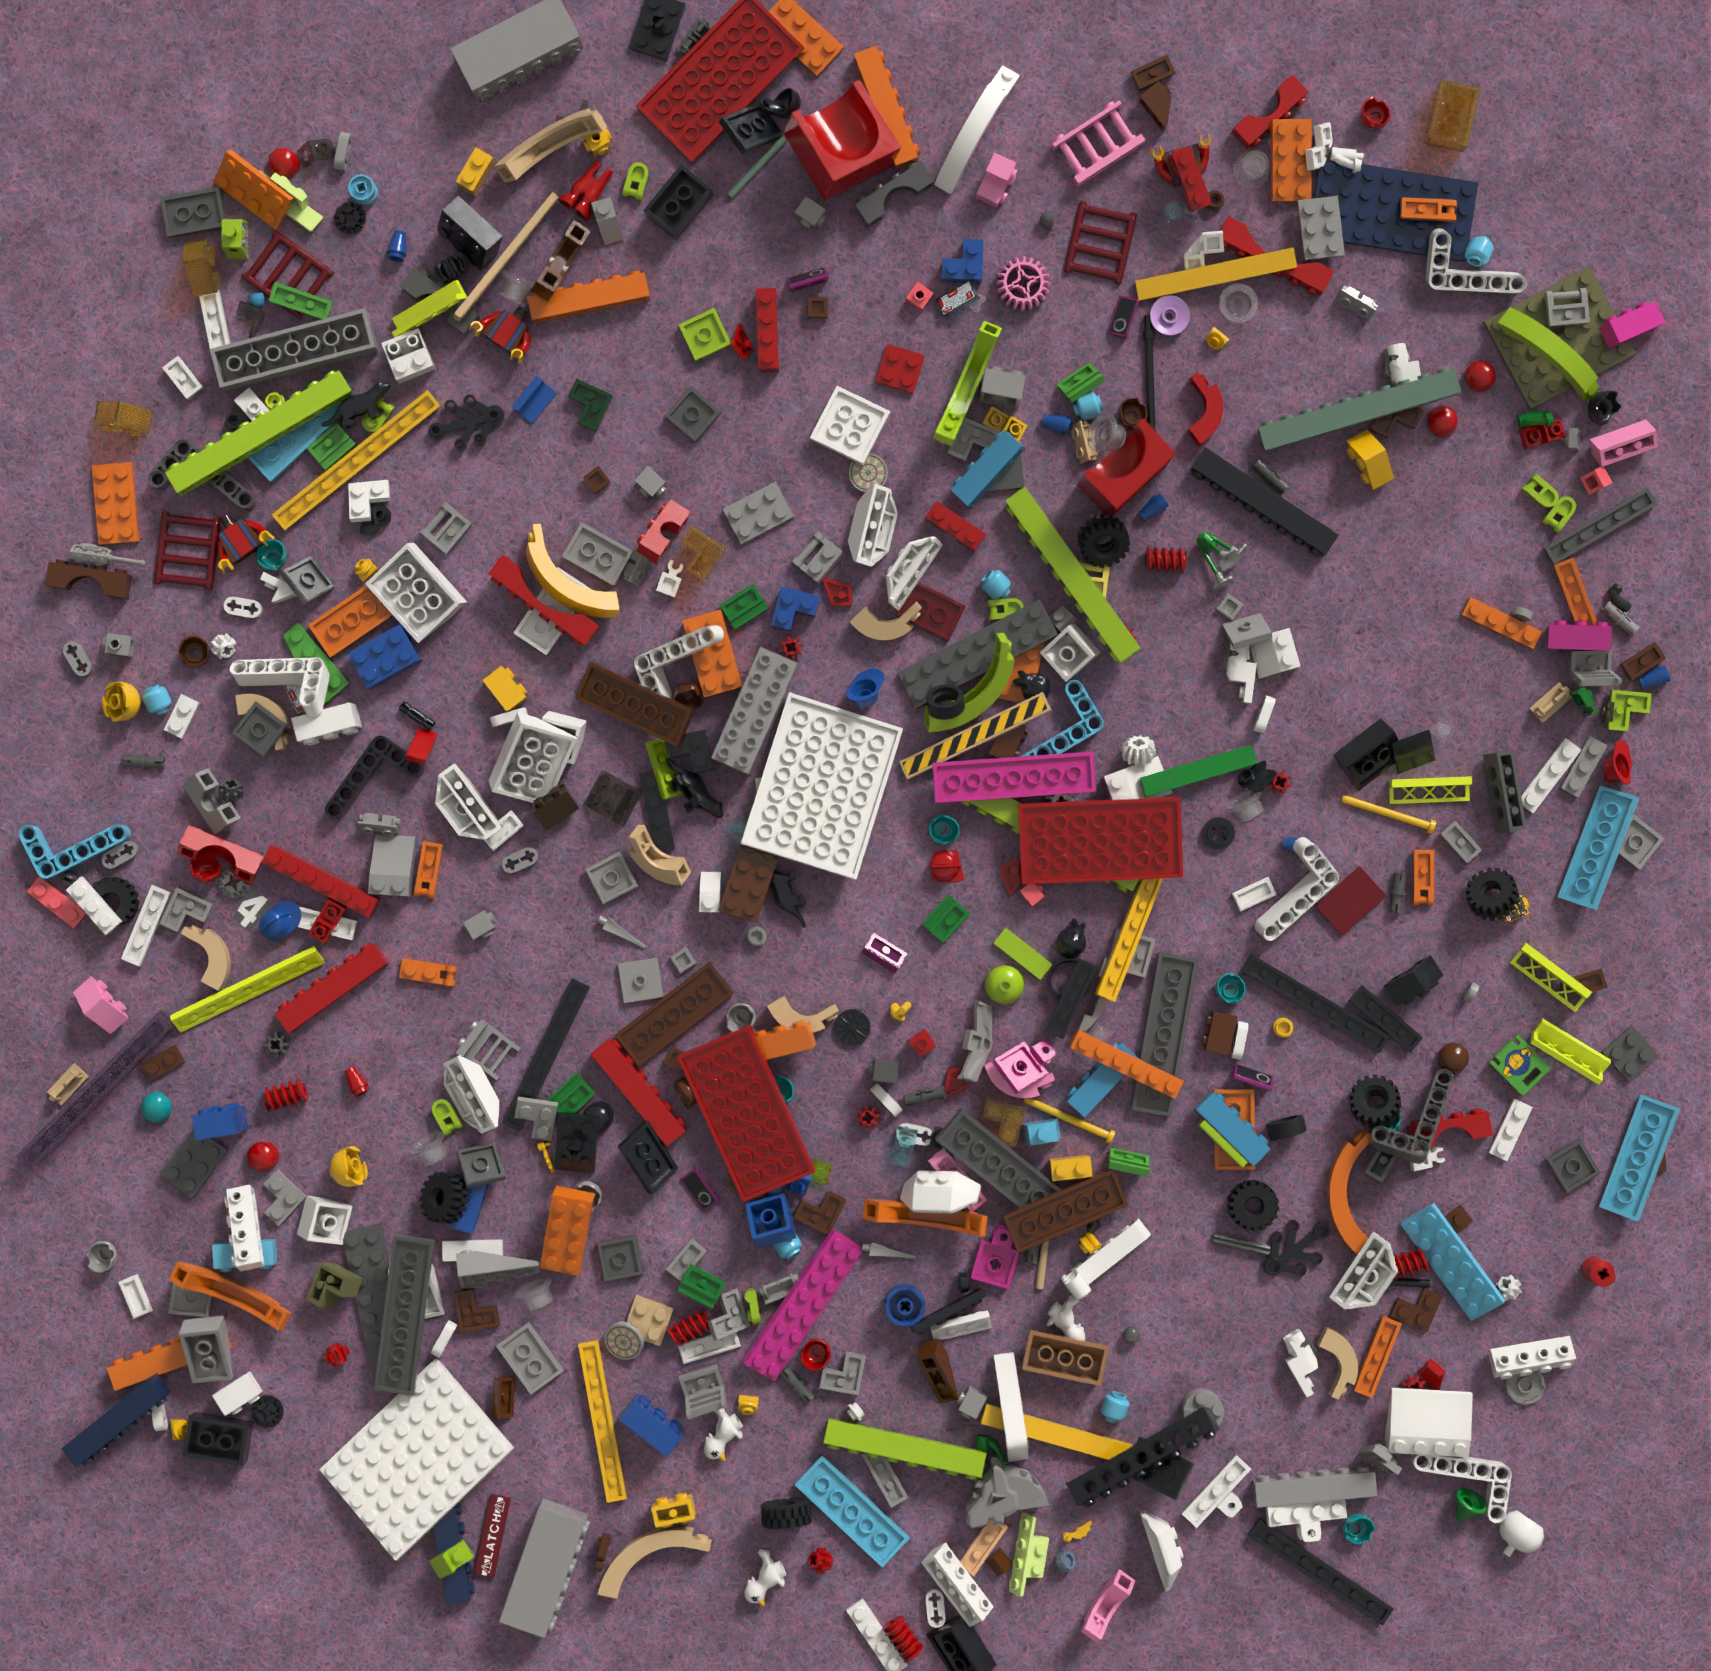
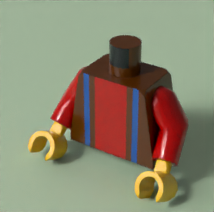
[1149,133,1211,187]
[469,306,531,364]
[218,514,275,574]

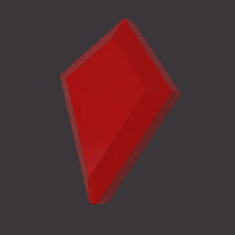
[730,324,754,361]
[822,578,852,607]
[999,857,1022,896]
[945,1067,971,1098]
[1418,1359,1446,1390]

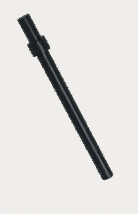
[1143,315,1156,431]

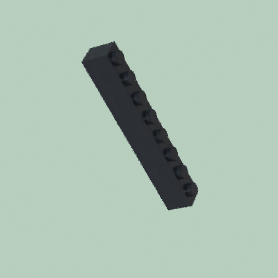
[1190,447,1339,557]

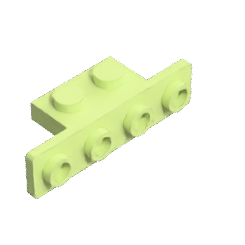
[260,171,323,232]
[1009,1513,1049,1597]

